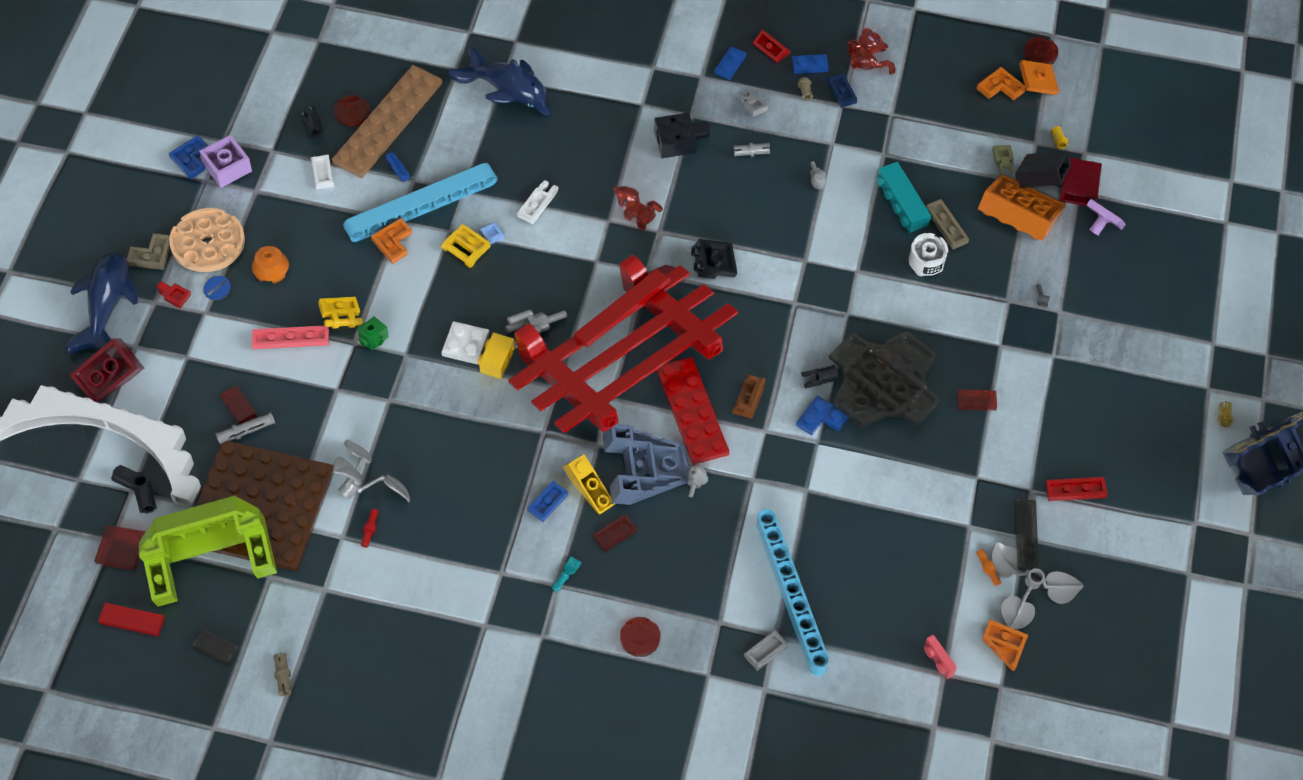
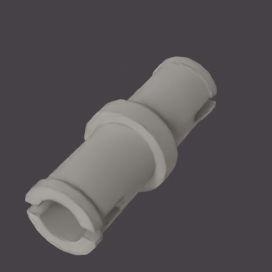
[734,143,770,157]

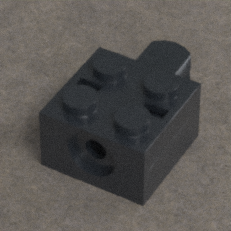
[654,112,710,159]

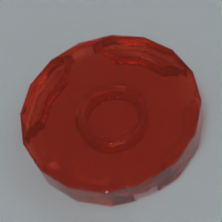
[1023,37,1059,65]
[334,95,370,127]
[620,617,661,657]

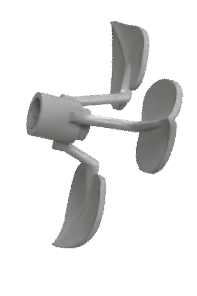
[333,440,410,503]
[991,542,1083,630]

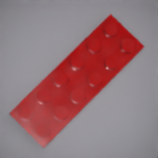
[656,357,730,465]

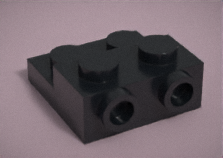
[691,239,738,279]

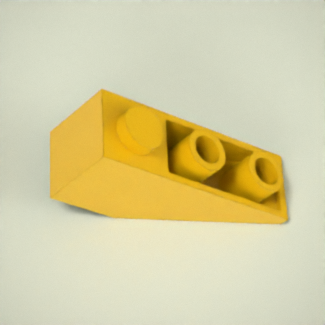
[562,454,615,515]

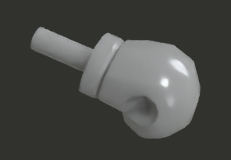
[810,161,826,190]
[687,464,708,498]

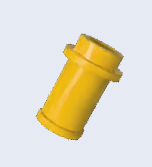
[1050,126,1068,149]

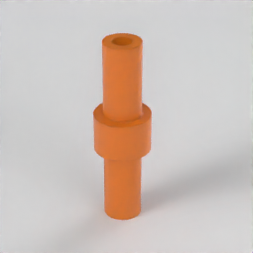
[976,549,1002,586]

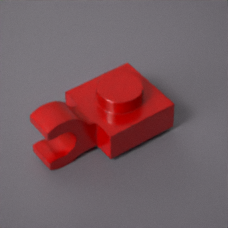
[156,281,191,309]

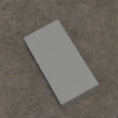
[744,630,789,671]

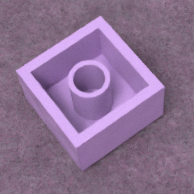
[199,135,252,188]

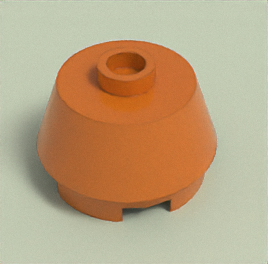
[252,246,289,283]

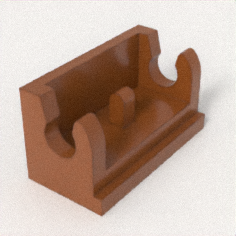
[732,375,766,419]

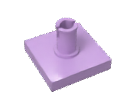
[1087,199,1126,236]

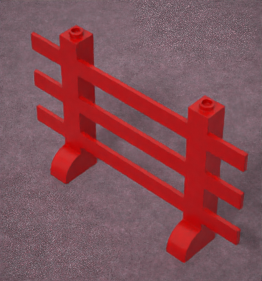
[508,254,738,433]

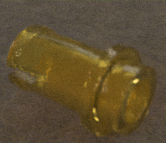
[1218,401,1234,427]

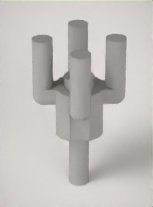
[505,310,567,349]

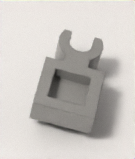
[740,91,768,117]

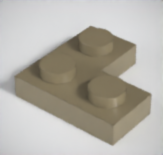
[126,234,170,270]

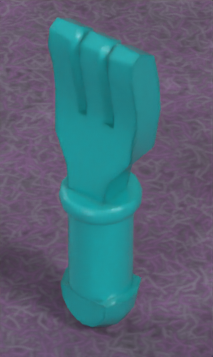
[552,556,581,592]

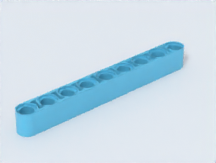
[343,163,498,242]
[757,509,829,676]

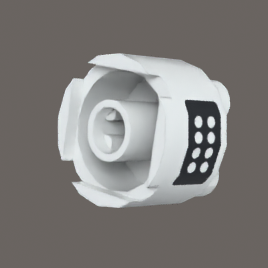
[908,233,948,276]

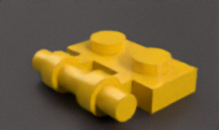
[318,297,363,329]

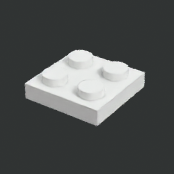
[442,321,489,364]

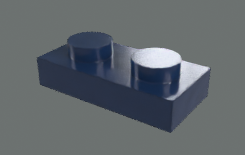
[827,73,857,108]

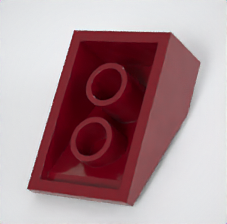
[70,338,145,403]

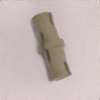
[273,653,292,696]

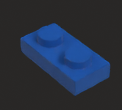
[715,46,746,80]
[791,54,829,74]
[528,481,568,522]

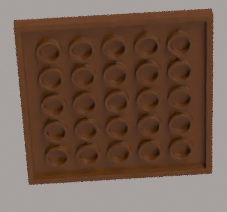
[196,441,334,572]

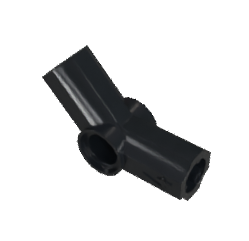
[111,465,157,514]

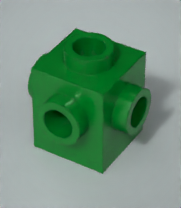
[357,316,389,351]

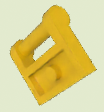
[441,224,491,268]

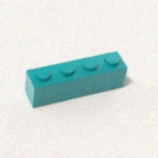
[876,162,931,233]

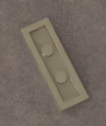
[925,199,969,250]

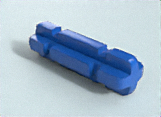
[386,152,410,182]

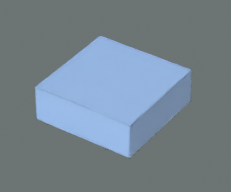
[479,222,504,245]

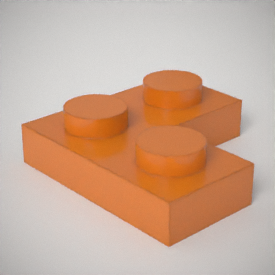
[976,67,1026,100]
[371,218,412,264]

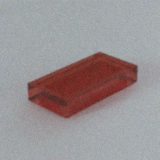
[220,385,257,424]
[957,389,997,411]
[593,514,637,552]

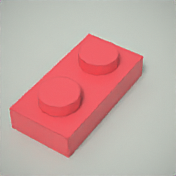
[924,635,957,679]

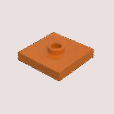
[1019,60,1059,95]

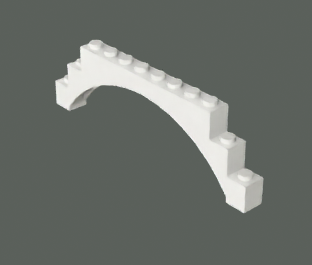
[0,385,202,508]

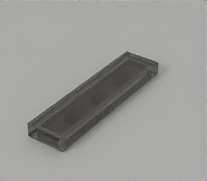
[1015,498,1039,571]

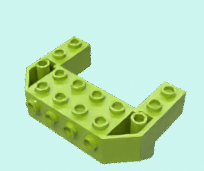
[139,496,277,607]

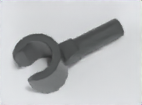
[1036,284,1050,307]

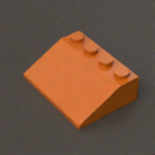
[978,174,1066,241]

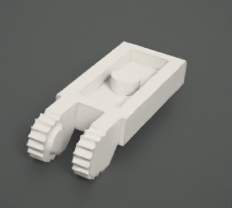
[517,180,558,224]

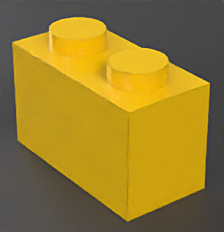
[478,332,515,379]

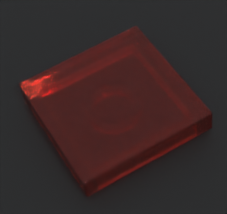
[94,525,145,570]

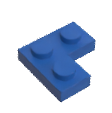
[168,135,209,179]
[796,395,850,435]

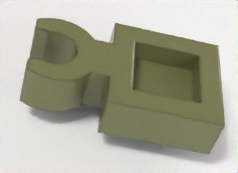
[992,145,1014,174]

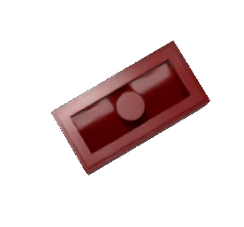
[752,30,790,63]

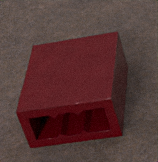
[1059,158,1102,207]

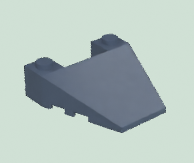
[603,424,689,505]

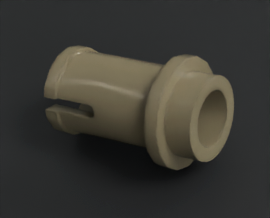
[798,77,813,101]

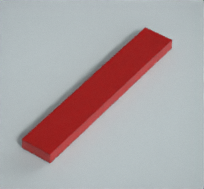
[574,269,670,348]

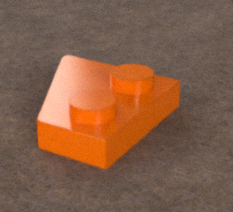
[982,619,1028,671]

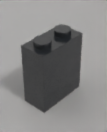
[1015,150,1072,188]

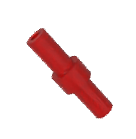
[361,509,379,548]

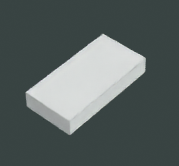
[311,155,334,189]

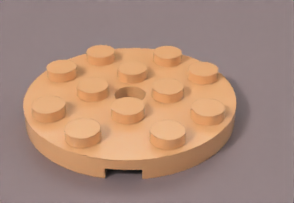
[169,208,245,272]

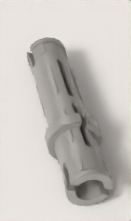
[215,412,275,445]

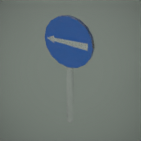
[200,272,231,301]

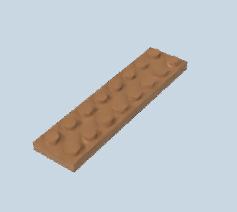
[332,65,442,178]

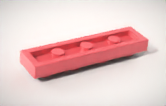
[252,326,329,349]

